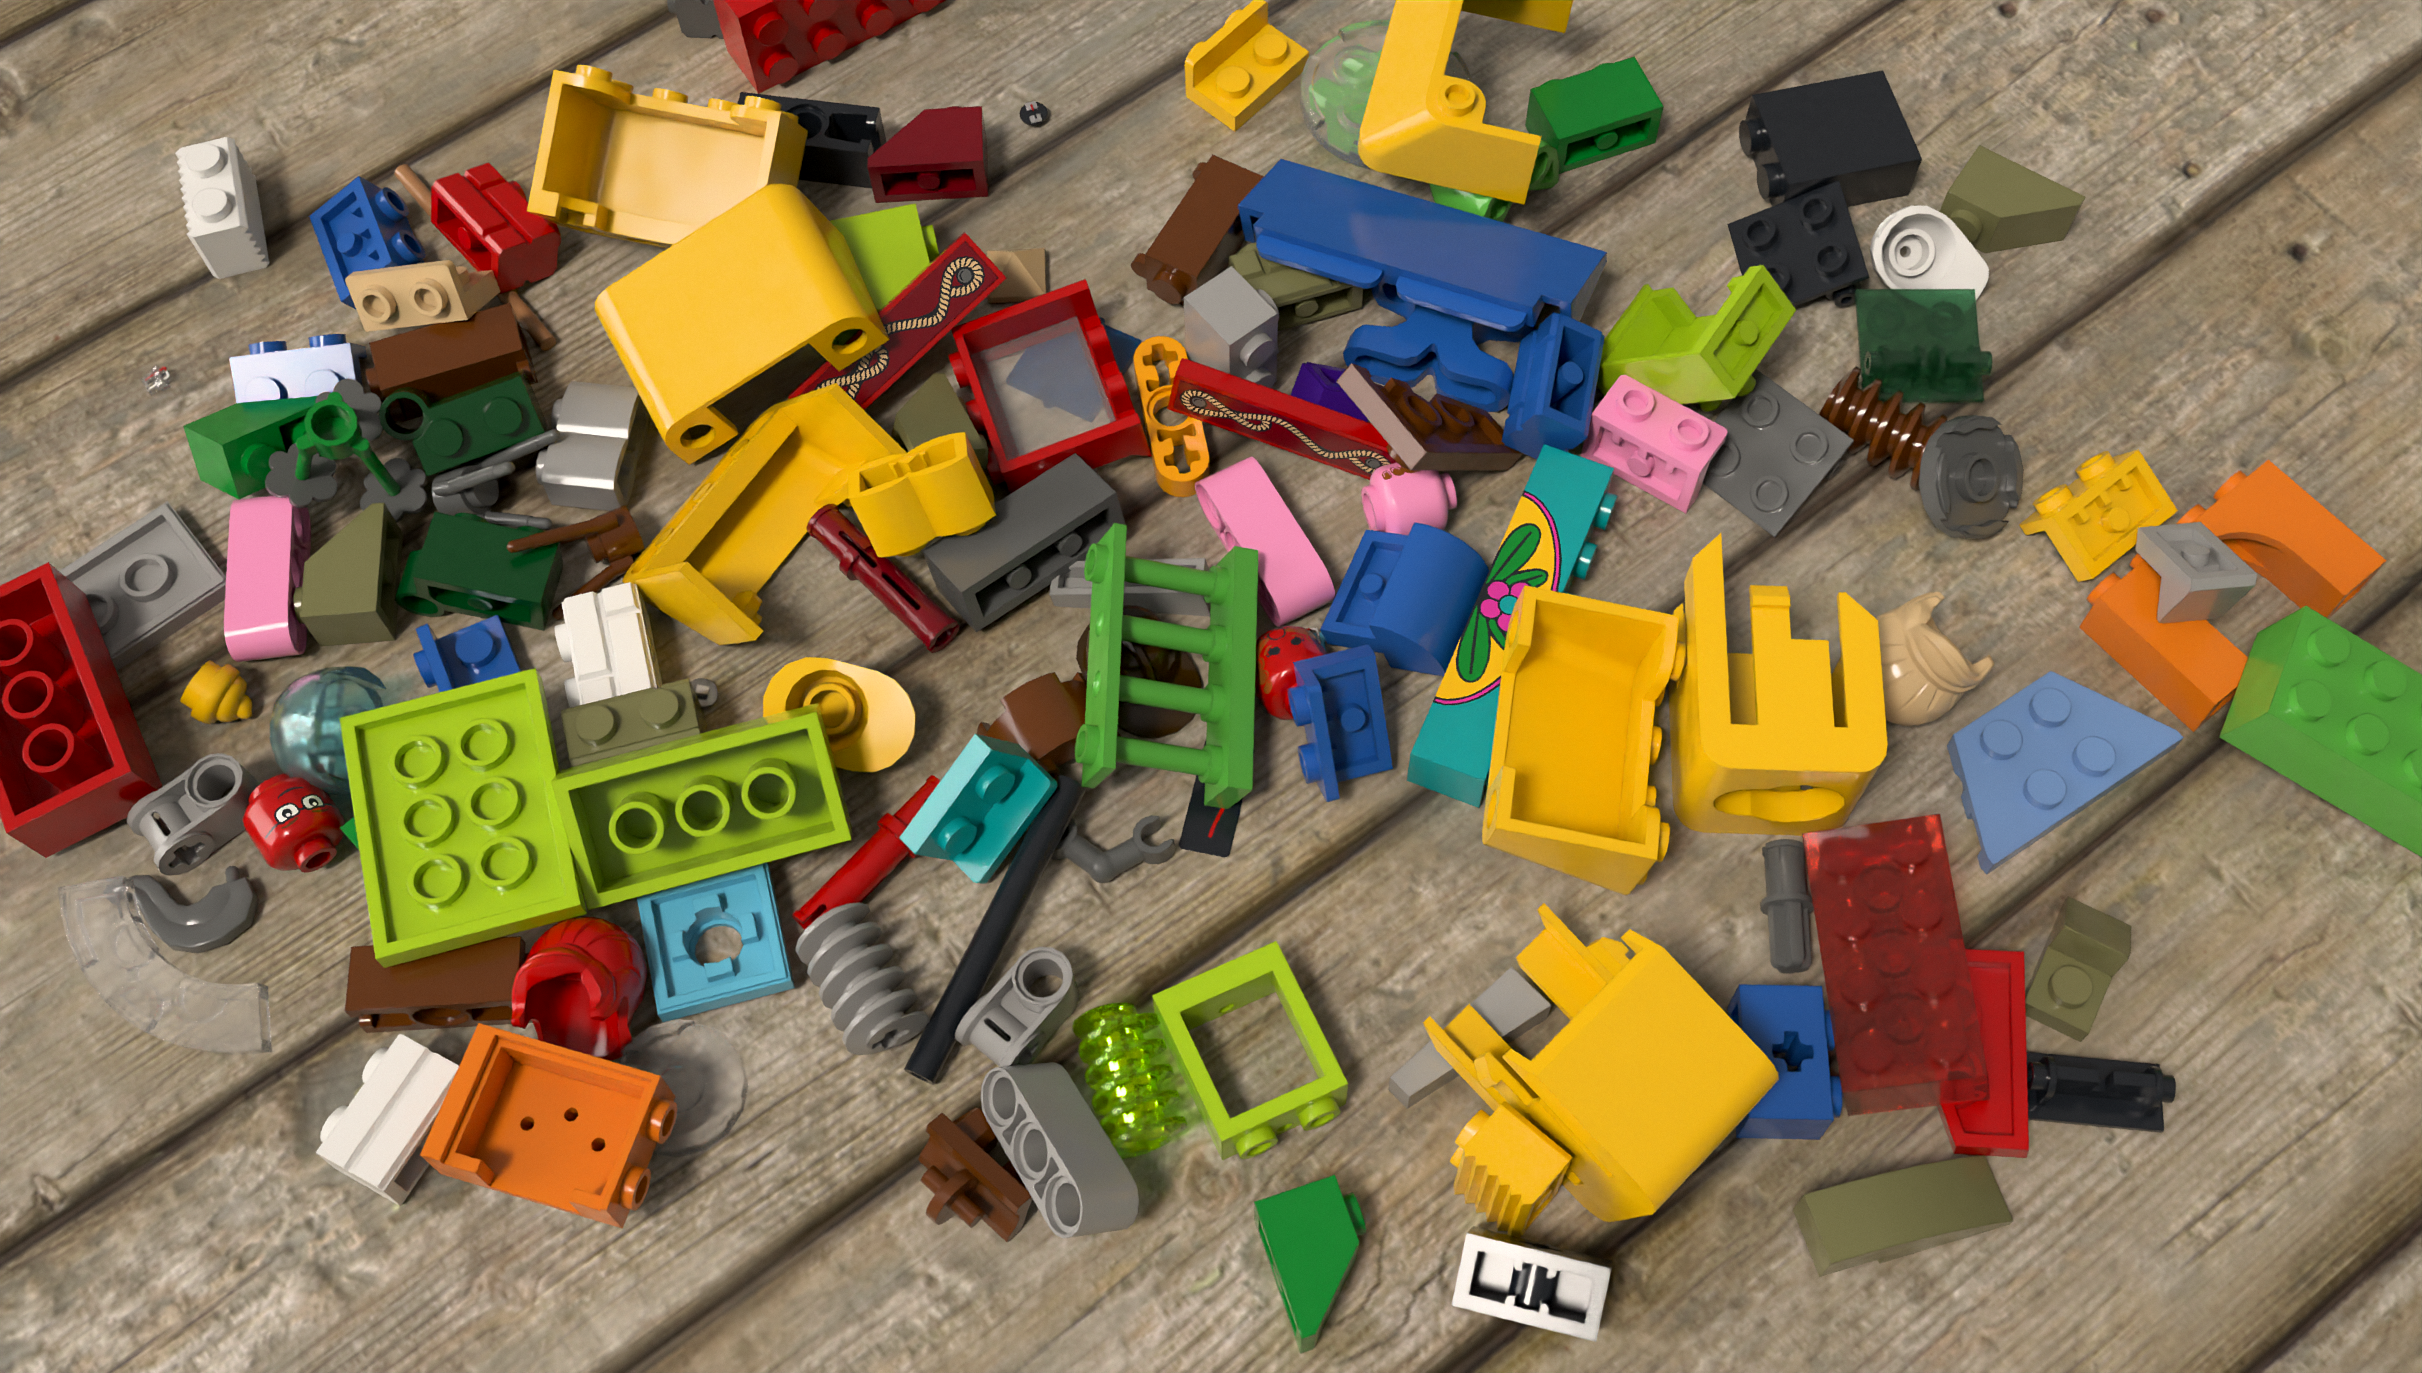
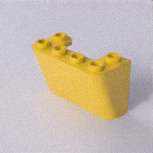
[595,183,890,465]
[1482,585,1686,896]

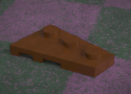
[1336,363,1523,470]

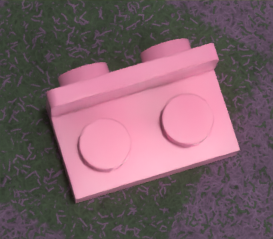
[1581,375,1728,514]

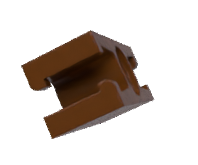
[345,936,533,1033]

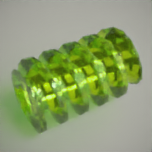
[1072,1002,1188,1159]

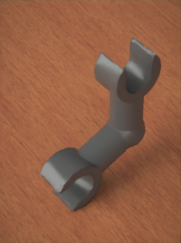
[1051,815,1175,883]

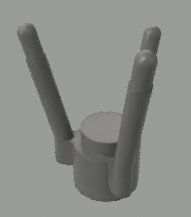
[431,429,560,530]

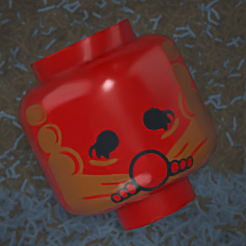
[1255,626,1328,720]

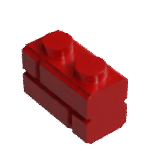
[431,163,561,294]

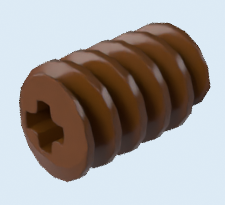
[1819,366,1948,491]

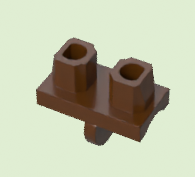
[918,1108,1034,1242]

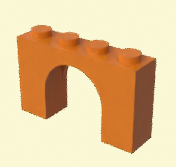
[2079,460,2387,732]

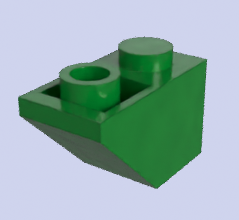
[183,396,321,500]

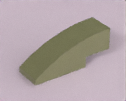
[1793,1155,2013,1277]

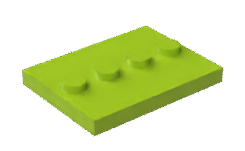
[339,668,587,968]

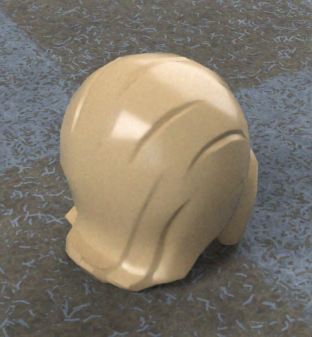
[1876,592,1994,726]

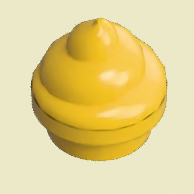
[180,660,253,724]

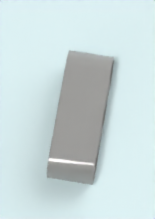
[980,1062,1139,1238]

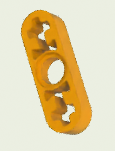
[1134,336,1210,497]

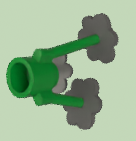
[265,378,428,523]

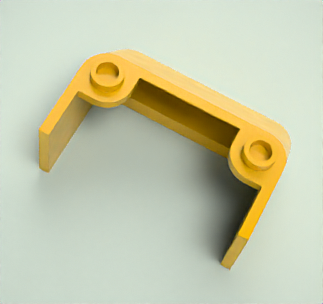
[1358,0,1573,205]
[622,383,907,645]

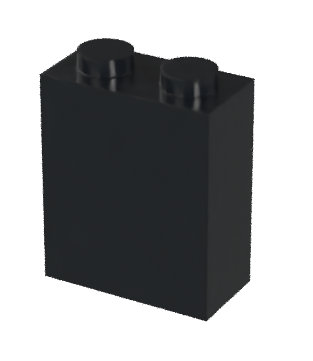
[1739,70,1922,207]

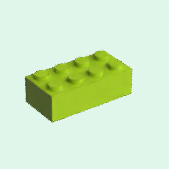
[551,703,852,910]

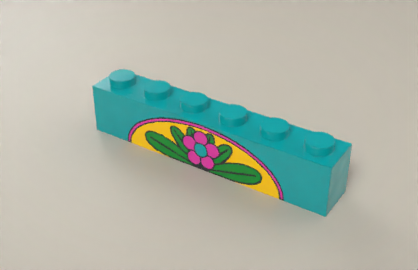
[1407,444,1618,808]

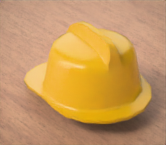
[763,657,916,772]

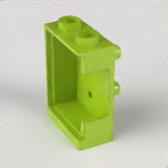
[1596,265,1796,412]

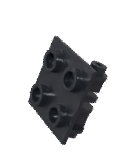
[1727,180,1870,307]

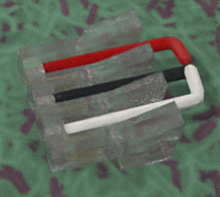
[141,365,171,396]

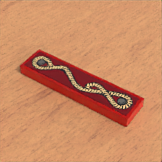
[788,232,1006,410]
[1167,358,1397,480]

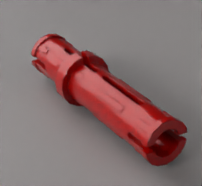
[792,775,941,930]

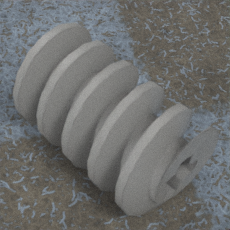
[795,902,930,1055]

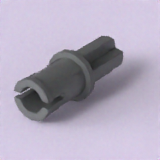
[1760,839,1815,974]

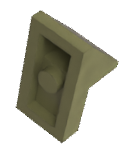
[2025,896,2131,1042]

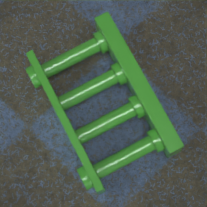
[1075,523,1258,809]

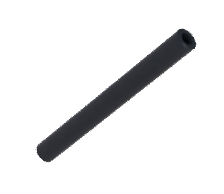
[904,775,1086,1085]

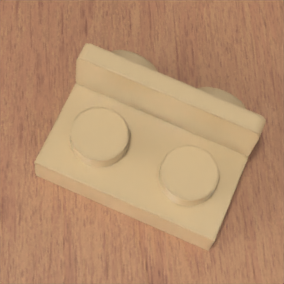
[345,260,500,332]

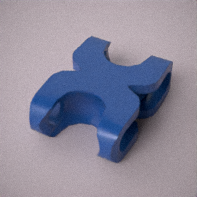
[1343,282,1539,412]

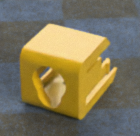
[1668,533,1888,836]
[1423,903,1779,1222]

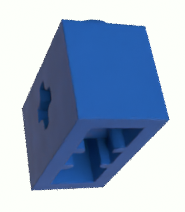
[1727,984,1842,1140]

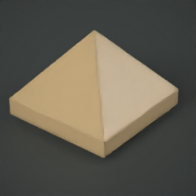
[987,248,1046,303]

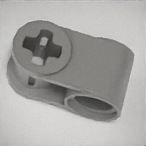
[127,753,261,876]
[955,947,1079,1067]

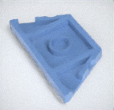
[1947,671,2184,875]

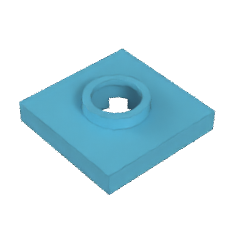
[637,863,795,1022]

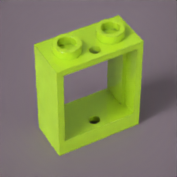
[1152,941,1348,1161]

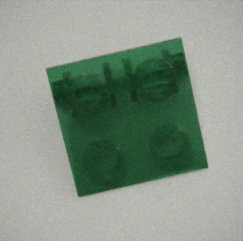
[1855,289,1993,403]

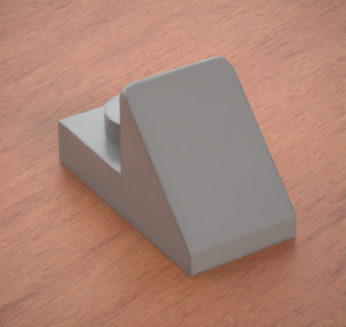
[2136,522,2257,623]

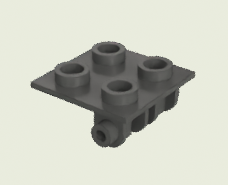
[1703,369,1854,538]

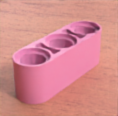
[1195,457,1335,627]
[224,496,311,662]

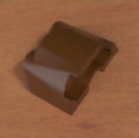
[977,672,1121,779]

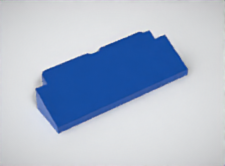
[1238,159,1607,332]

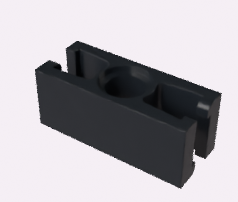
[737,92,886,188]

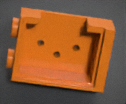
[420,1023,677,1229]

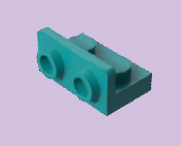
[899,734,1057,884]

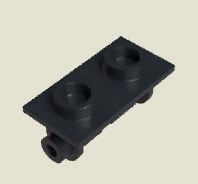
[2027,1052,2176,1133]

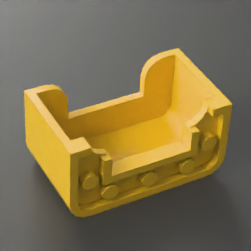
[527,65,808,249]

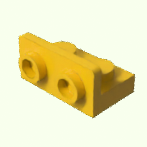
[1184,0,1309,132]
[2019,449,2178,582]

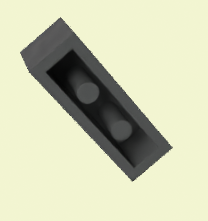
[922,453,1128,632]

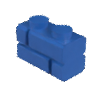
[1502,313,1605,459]

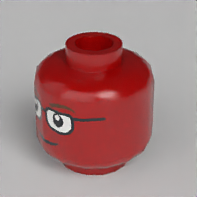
[242,773,345,873]

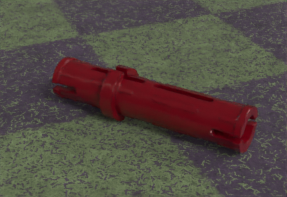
[806,504,959,653]

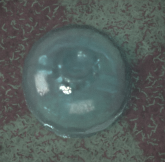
[269,666,386,795]

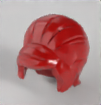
[511,917,647,1061]

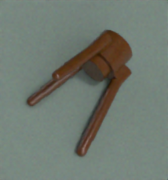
[506,505,645,620]

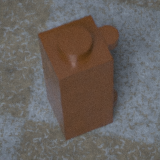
[1131,154,1264,306]
[366,303,538,423]

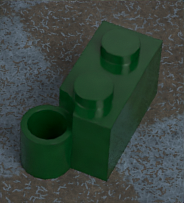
[379,369,548,476]
[395,512,563,631]

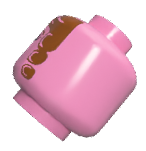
[1361,463,1457,535]

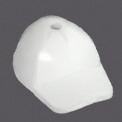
[1870,206,1989,319]

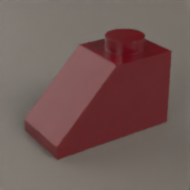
[867,106,989,203]

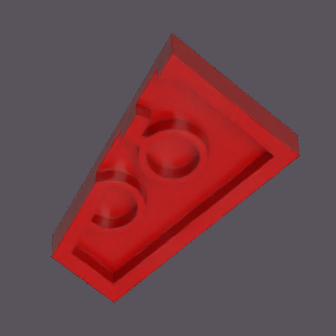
[1883,946,2029,1158]

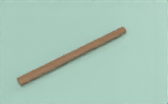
[394,164,556,351]

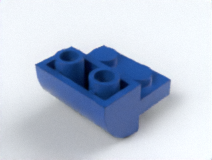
[1320,522,1489,676]

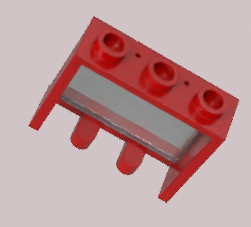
[948,279,1152,494]

